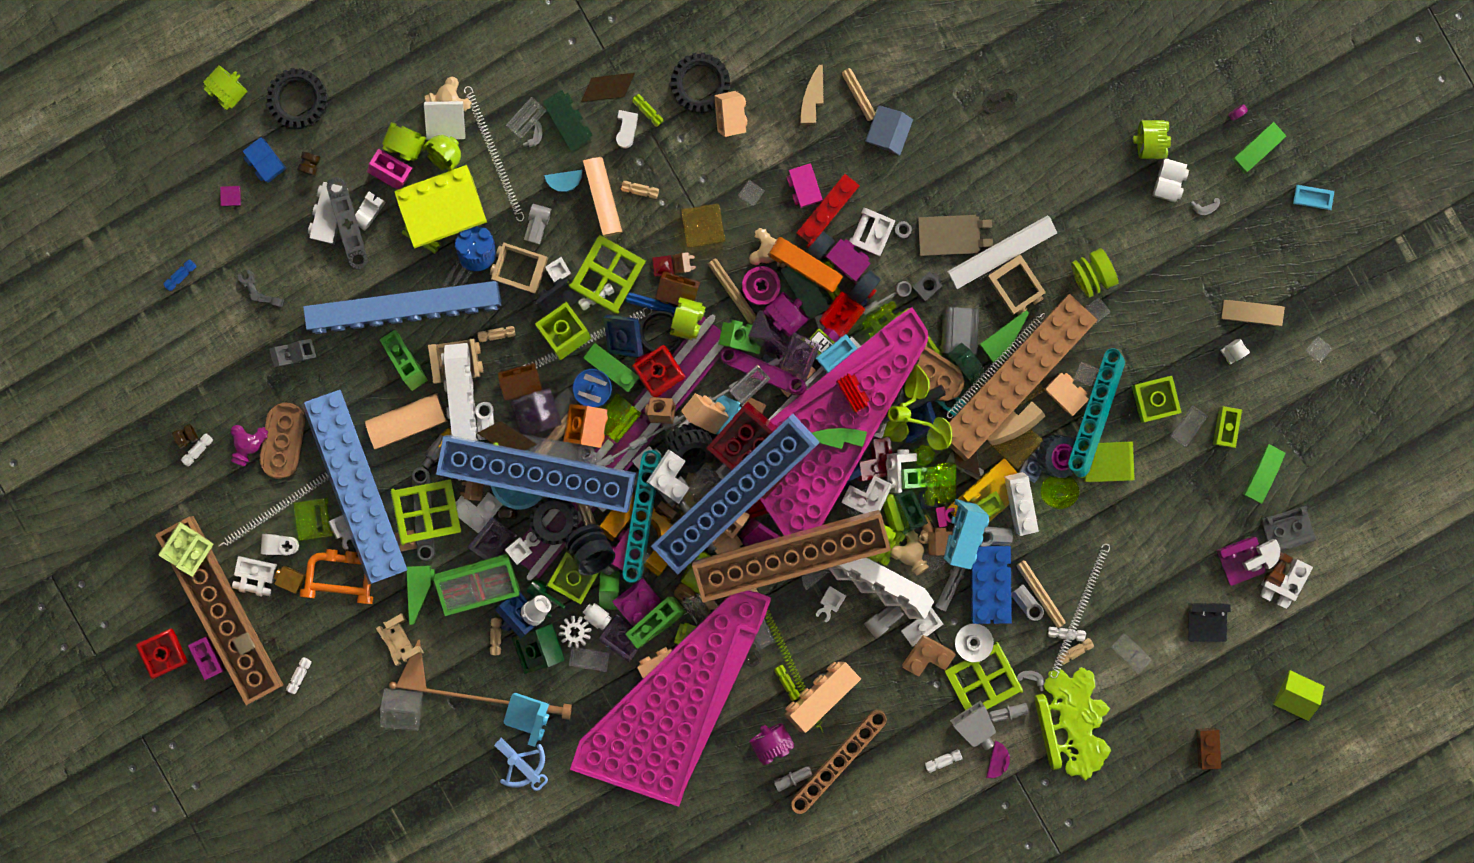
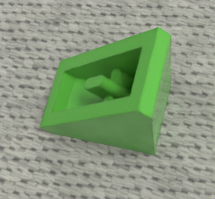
[599,571,620,610]

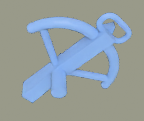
[494,738,548,791]

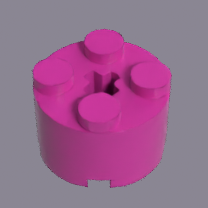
[742,266,781,306]

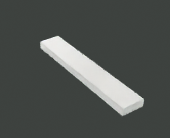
[947,215,1057,289]

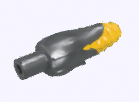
[422,428,452,468]

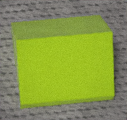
[1273,670,1325,721]

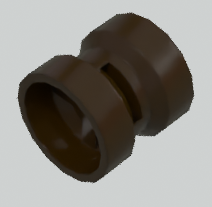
[297,152,321,176]
[172,423,199,449]

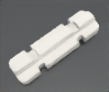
[578,283,615,310]
[181,434,213,466]
[1048,627,1086,641]
[286,657,311,694]
[925,749,962,773]

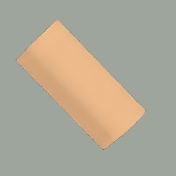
[583,157,623,237]
[365,393,448,449]

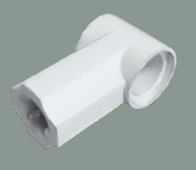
[475,402,494,440]

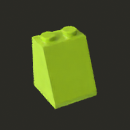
[1080,442,1135,482]

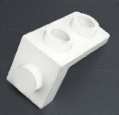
[886,449,917,493]

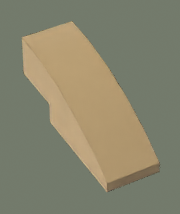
[800,65,823,125]
[1221,300,1285,327]
[987,402,1045,446]

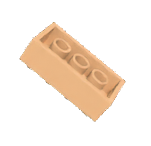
[784,662,861,733]

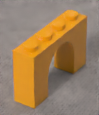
[600,492,673,576]

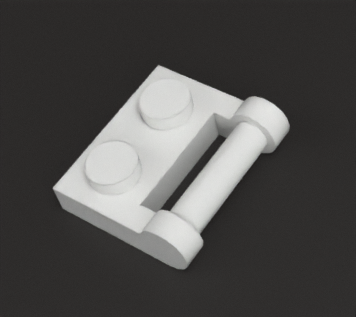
[849,208,895,256]

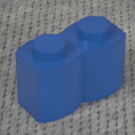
[243,137,286,183]

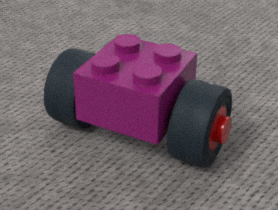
[806,232,881,305]

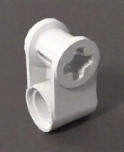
[261,534,299,555]

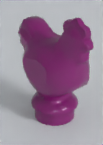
[231,425,268,466]

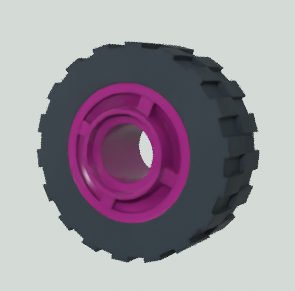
[1037,435,1080,478]

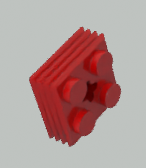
[633,345,686,397]
[836,373,870,413]
[136,629,188,679]

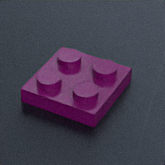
[612,578,662,627]

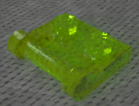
[293,498,333,541]

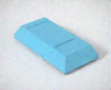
[1293,185,1334,210]
[816,334,858,373]

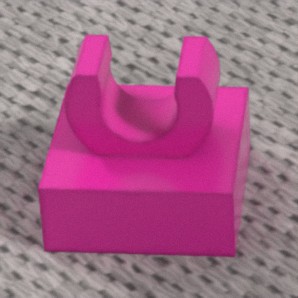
[936,506,955,527]

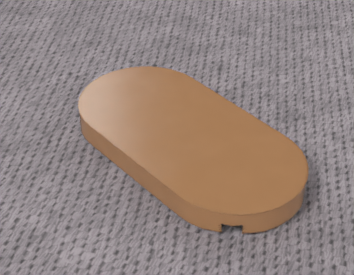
[906,346,964,401]
[260,403,306,479]

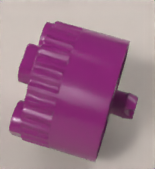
[763,291,809,337]
[749,723,794,765]

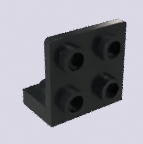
[535,278,582,316]
[1188,603,1231,642]

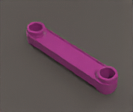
[721,347,807,396]

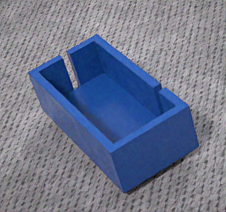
[970,546,1012,624]

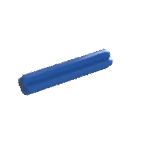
[626,292,678,315]

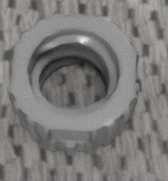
[894,221,912,239]

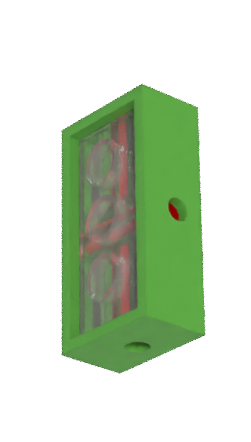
[434,554,520,616]

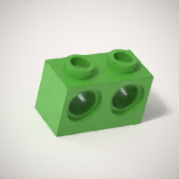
[718,320,764,354]

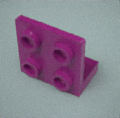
[1216,537,1266,586]

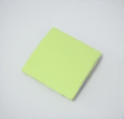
[158,522,214,577]

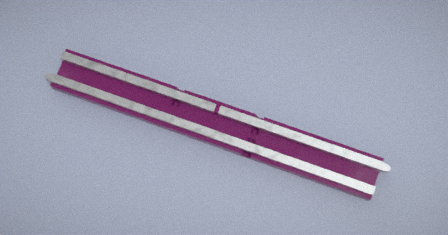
[520,315,728,580]

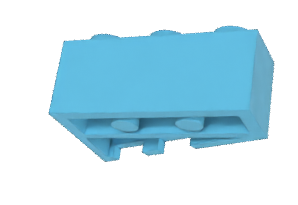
[944,499,989,569]

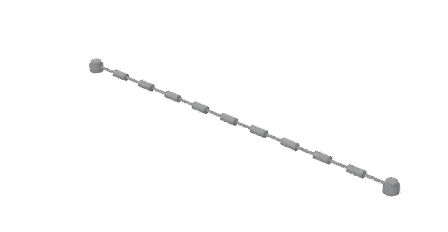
[596,281,912,467]

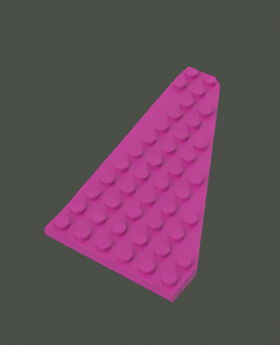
[570,590,771,807]

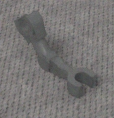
[238,270,285,307]

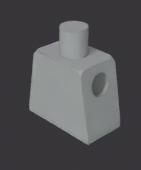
[950,700,996,750]

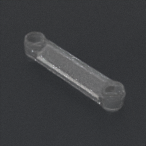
[522,434,597,464]

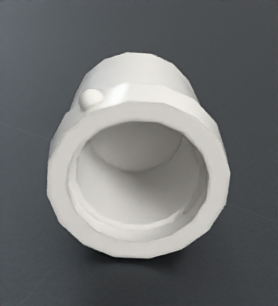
[521,595,551,626]

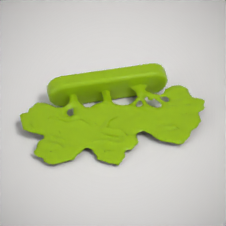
[1034,667,1111,780]

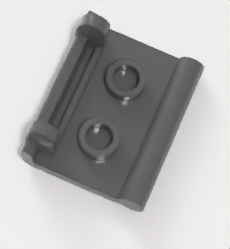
[939,307,979,355]
[1261,506,1316,551]

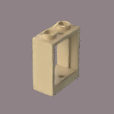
[490,242,548,294]
[987,255,1046,315]

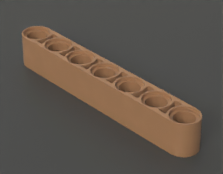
[791,709,887,814]

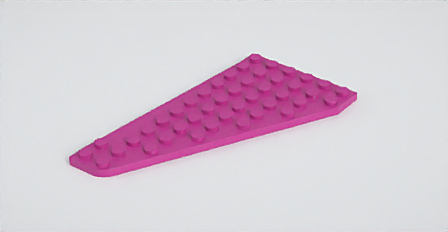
[760,307,928,536]

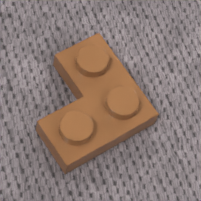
[902,635,956,676]

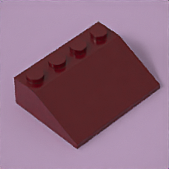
[707,402,794,500]

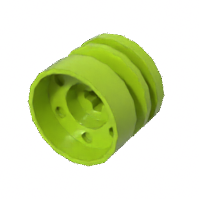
[1071,248,1119,298]

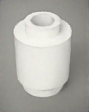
[583,603,612,630]

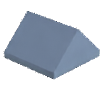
[865,106,913,155]

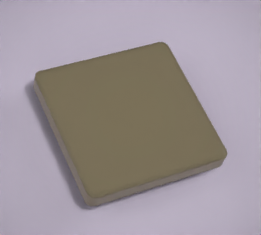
[232,632,255,655]

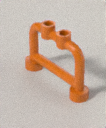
[299,549,373,604]

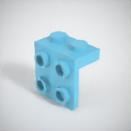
[504,693,549,747]

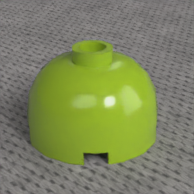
[423,135,461,172]

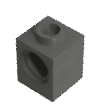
[912,272,942,302]

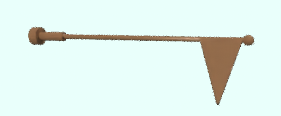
[389,640,572,720]

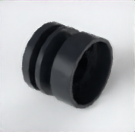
[565,524,615,575]

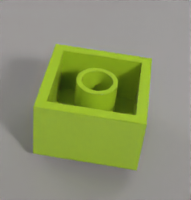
[535,302,592,360]
[1132,376,1182,423]
[547,551,599,604]

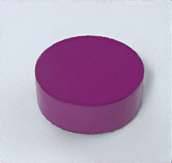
[1228,104,1248,121]

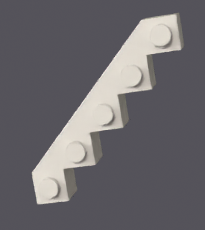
[441,343,479,480]
[829,558,934,619]

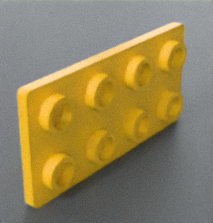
[947,459,1017,522]

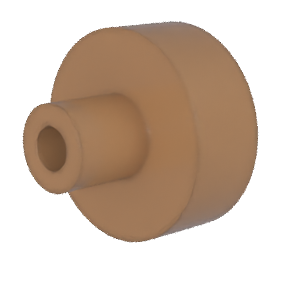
[674,584,695,602]

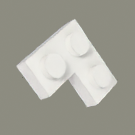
[647,450,690,504]
[841,476,893,514]
[456,492,503,534]
[901,607,943,647]

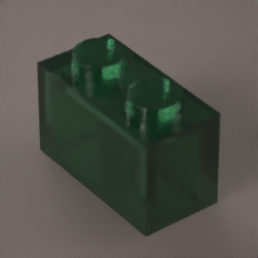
[947,342,990,388]
[894,489,928,535]

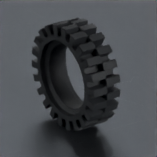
[671,52,730,114]
[266,68,328,129]

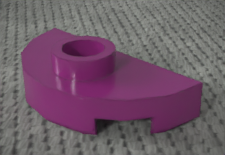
[986,740,1010,778]

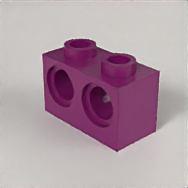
[188,636,226,680]

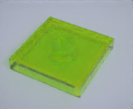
[604,393,641,443]

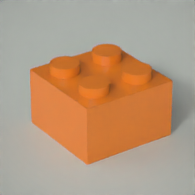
[563,404,608,448]

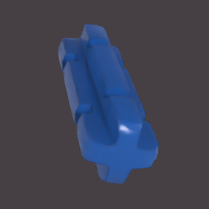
[163,259,196,291]

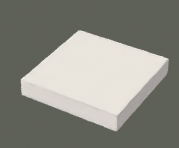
[424,101,465,140]

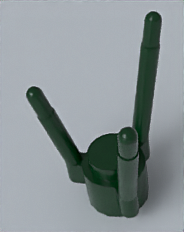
[527,580,569,618]

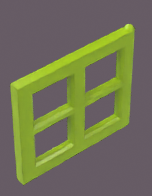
[569,235,646,314]
[391,479,461,546]
[944,642,1023,710]

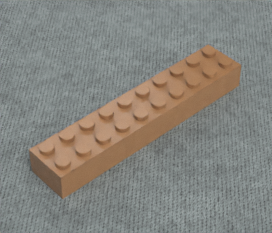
[949,294,1097,461]
[692,510,891,603]
[155,516,283,705]

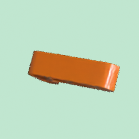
[767,237,843,293]

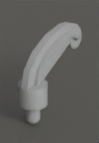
[523,120,542,147]
[1191,198,1220,215]
[1017,671,1044,691]

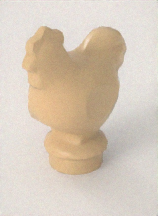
[425,77,472,112]
[749,228,786,269]
[890,530,929,576]

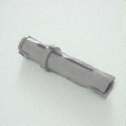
[935,566,966,611]

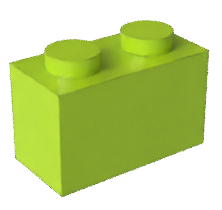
[1213,406,1242,448]

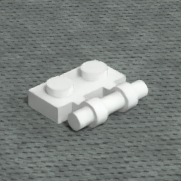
[232,556,277,596]

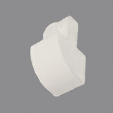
[1242,539,1280,572]

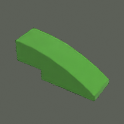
[1232,122,1286,174]
[812,428,867,449]
[1242,444,1285,504]

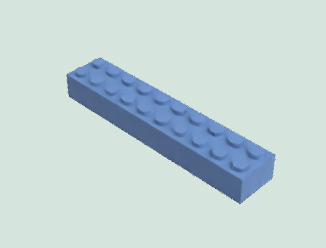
[303,281,502,334]
[302,390,407,584]
[651,414,819,574]
[436,435,636,513]

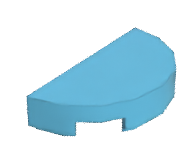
[544,170,583,192]

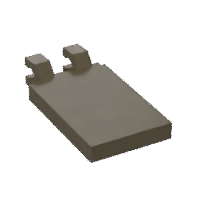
[918,215,993,256]

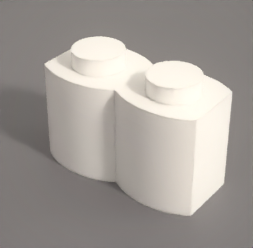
[1152,158,1189,202]

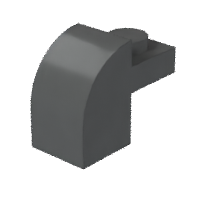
[269,339,316,367]

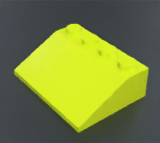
[394,165,487,248]

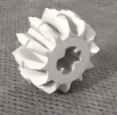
[559,615,592,648]

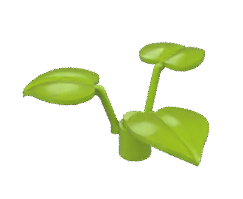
[883,365,952,450]

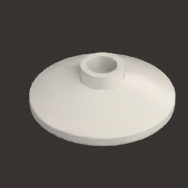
[955,624,994,662]

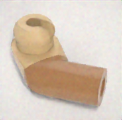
[918,515,935,544]

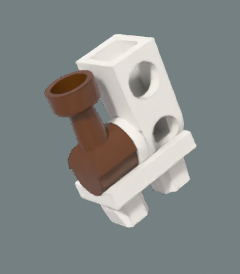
[1260,551,1313,609]

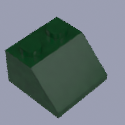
[512,624,564,674]

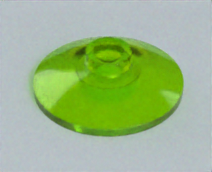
[1041,476,1079,509]

